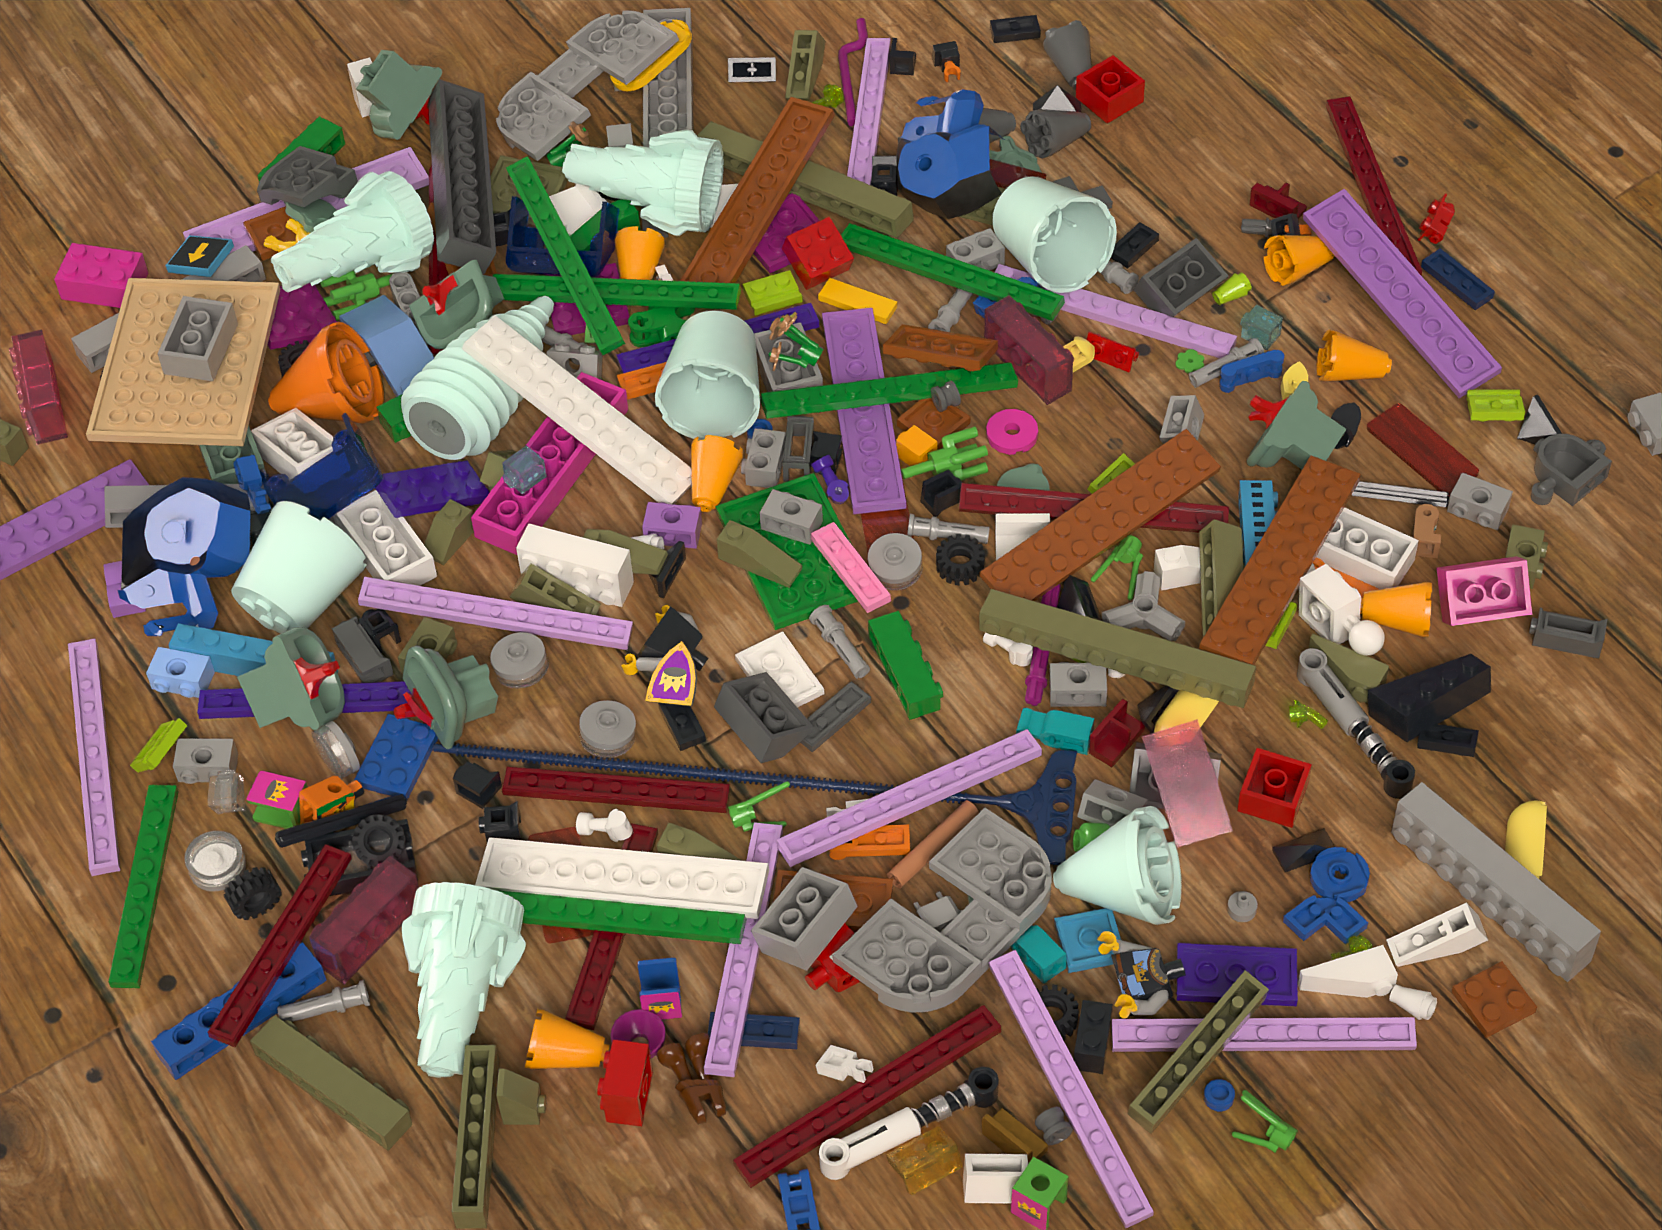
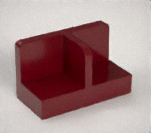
[1250,183,1307,219]
[1089,699,1145,768]

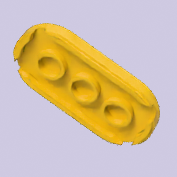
[610,19,692,91]

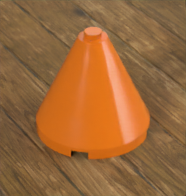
[268,322,384,424]

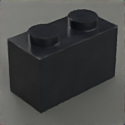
[1074,1000,1113,1074]

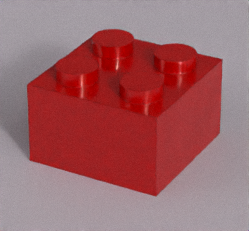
[1076,55,1145,124]
[782,216,854,290]
[1237,748,1312,828]
[597,1040,653,1127]

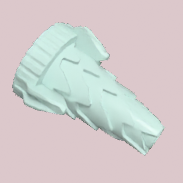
[562,130,724,236]
[271,171,434,292]
[402,882,526,1078]

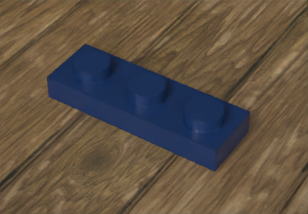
[1421,248,1495,310]
[708,1012,800,1050]

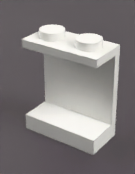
[549,184,608,236]
[995,514,1050,560]

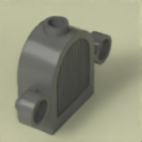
[1530,434,1612,506]

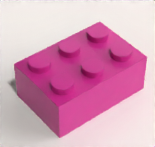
[54,243,148,308]
[1437,556,1532,626]

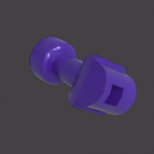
[811,455,849,504]

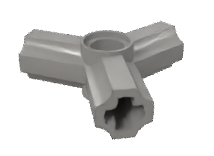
[1102,571,1185,641]

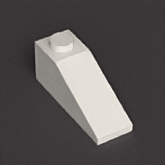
[1154,545,1201,591]
[1387,903,1488,967]
[1298,945,1398,998]

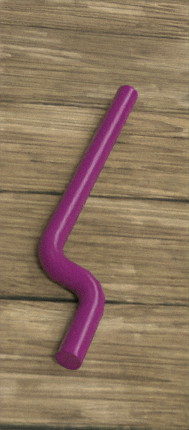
[838,18,868,126]

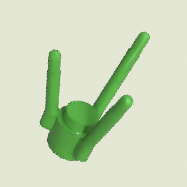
[1091,535,1143,600]
[728,781,790,832]
[1232,1090,1298,1153]

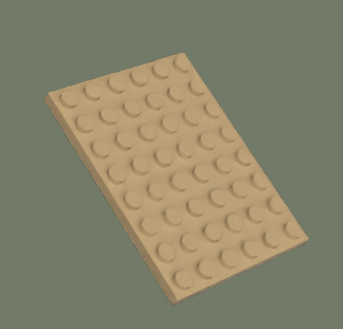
[86,278,280,446]

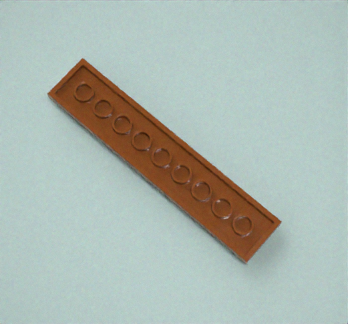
[680,97,835,283]
[980,429,1221,601]
[1199,456,1361,665]

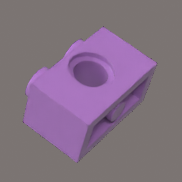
[642,502,702,549]

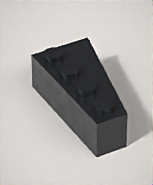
[1368,654,1491,742]

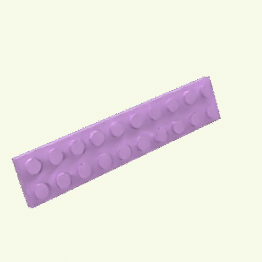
[183,147,429,254]

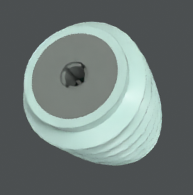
[401,296,554,460]

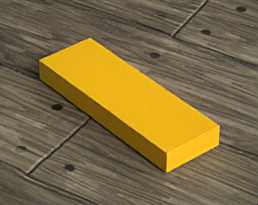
[818,278,897,324]

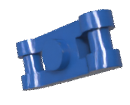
[1219,350,1284,393]
[777,1169,820,1230]

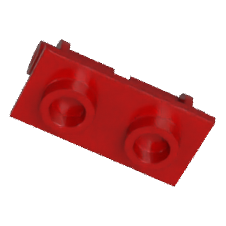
[1418,193,1455,244]
[1087,331,1139,372]

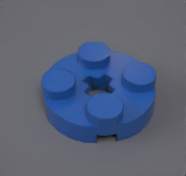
[1310,847,1370,902]

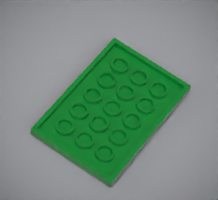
[715,473,858,630]

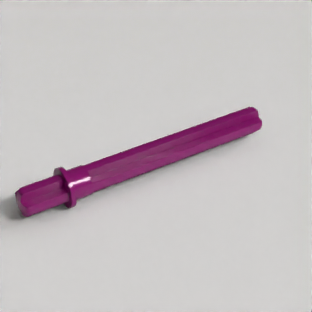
[1025,584,1060,706]

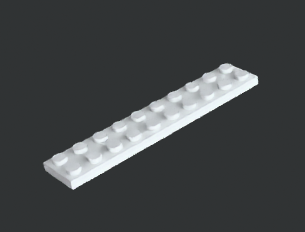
[462,315,692,504]
[475,837,770,919]

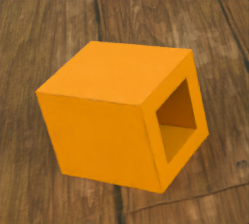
[896,425,937,466]

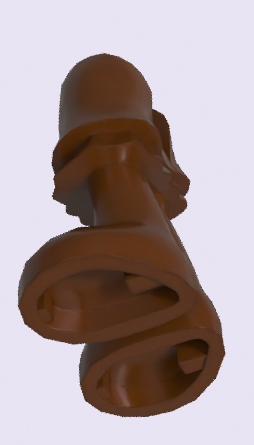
[657,1033,726,1125]

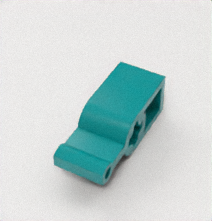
[1016,708,1094,755]
[1011,925,1066,984]

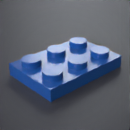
[354,714,438,801]

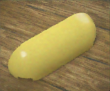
[1154,690,1219,748]
[1505,800,1547,879]

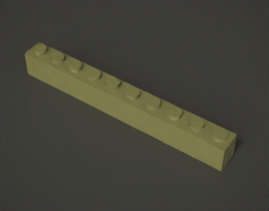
[697,121,914,238]
[979,589,1256,708]

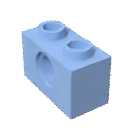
[146,647,215,698]

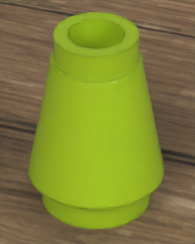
[1212,272,1252,305]

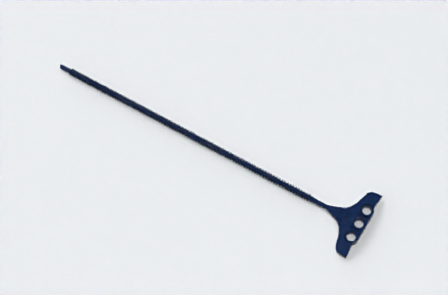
[433,743,1077,865]

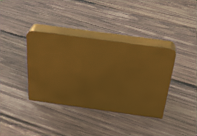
[982,1108,1048,1164]

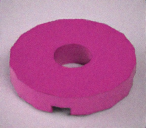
[986,409,1038,455]

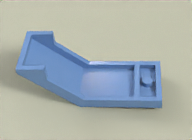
[339,295,434,397]

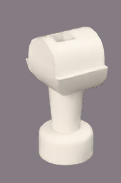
[983,632,1033,666]
[576,809,633,842]

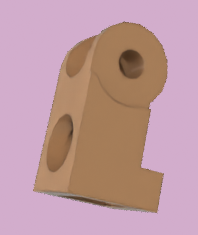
[1412,504,1441,558]

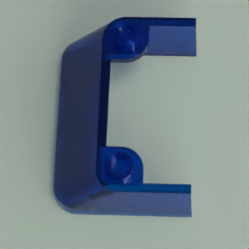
[506,196,619,278]
[259,413,383,521]

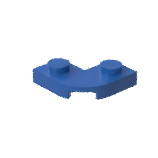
[1283,895,1368,945]

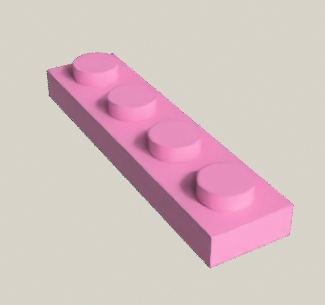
[811,522,891,613]

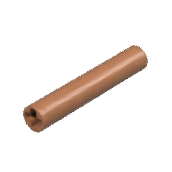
[887,800,979,889]

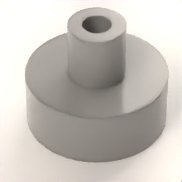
[1227,891,1258,922]

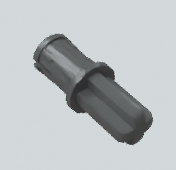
[1241,218,1273,237]

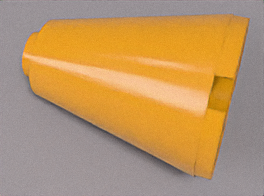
[615,226,665,280]
[1264,235,1334,286]
[1316,329,1392,382]
[691,435,744,512]
[1360,582,1432,637]
[525,1008,610,1069]

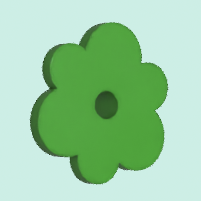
[1175,349,1204,373]

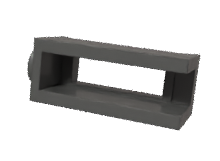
[782,416,814,482]
[1529,608,1608,659]
[332,616,394,683]

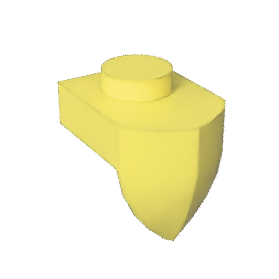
[1055,336,1095,375]
[1280,361,1308,400]

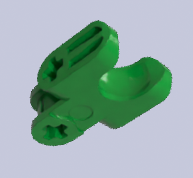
[628,306,695,348]

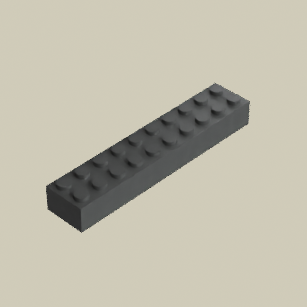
[428,79,496,274]

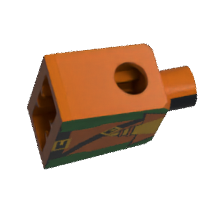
[299,776,364,834]

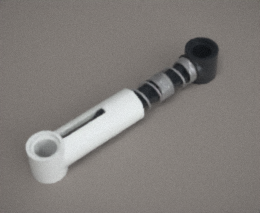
[819,1067,999,1180]

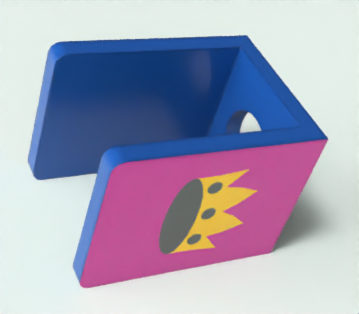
[637,958,682,1020]

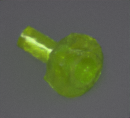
[811,84,844,108]
[1289,700,1328,729]
[1331,936,1373,960]

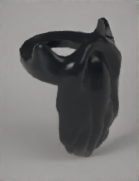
[1331,402,1361,449]

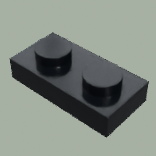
[990,15,1041,43]
[1111,222,1159,269]
[658,703,706,751]
[1417,724,1479,757]

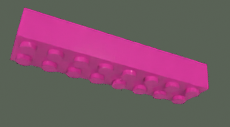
[471,372,628,555]

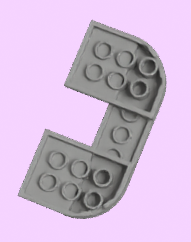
[496,11,679,161]
[833,808,1052,1012]

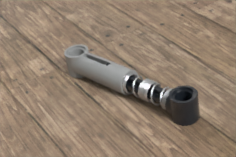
[1297,648,1415,799]

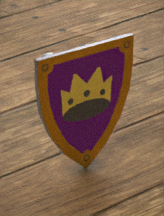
[645,641,697,706]

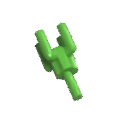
[320,270,394,321]
[901,426,988,481]

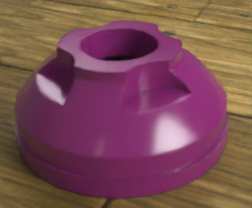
[611,1009,666,1059]

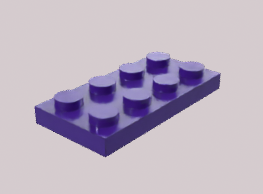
[372,460,489,518]
[1176,943,1298,1007]

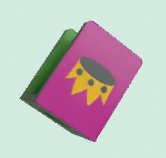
[247,771,308,829]
[1011,1156,1069,1230]

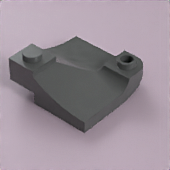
[257,146,358,207]

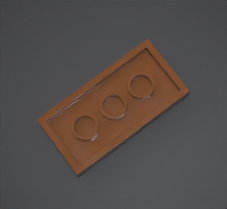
[883,324,998,371]
[773,870,893,932]

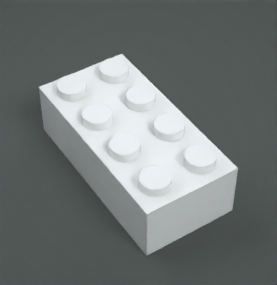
[251,408,351,494]
[334,490,437,586]
[1316,507,1419,589]
[516,524,634,607]

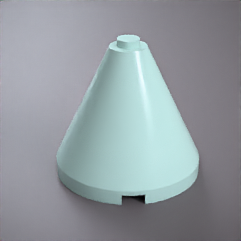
[1053,806,1182,925]

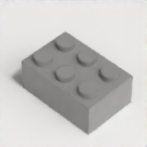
[157,296,238,381]
[754,322,823,392]
[751,867,858,971]

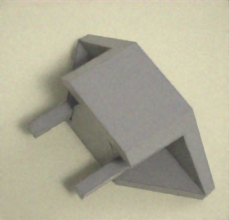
[914,892,962,932]

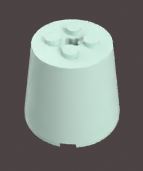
[993,177,1117,293]
[655,311,760,440]
[231,501,367,634]

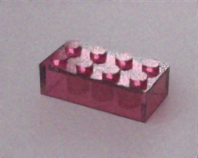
[984,295,1074,405]
[9,330,68,445]
[1142,719,1233,848]
[309,856,419,985]

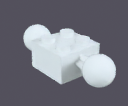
[1297,563,1385,656]

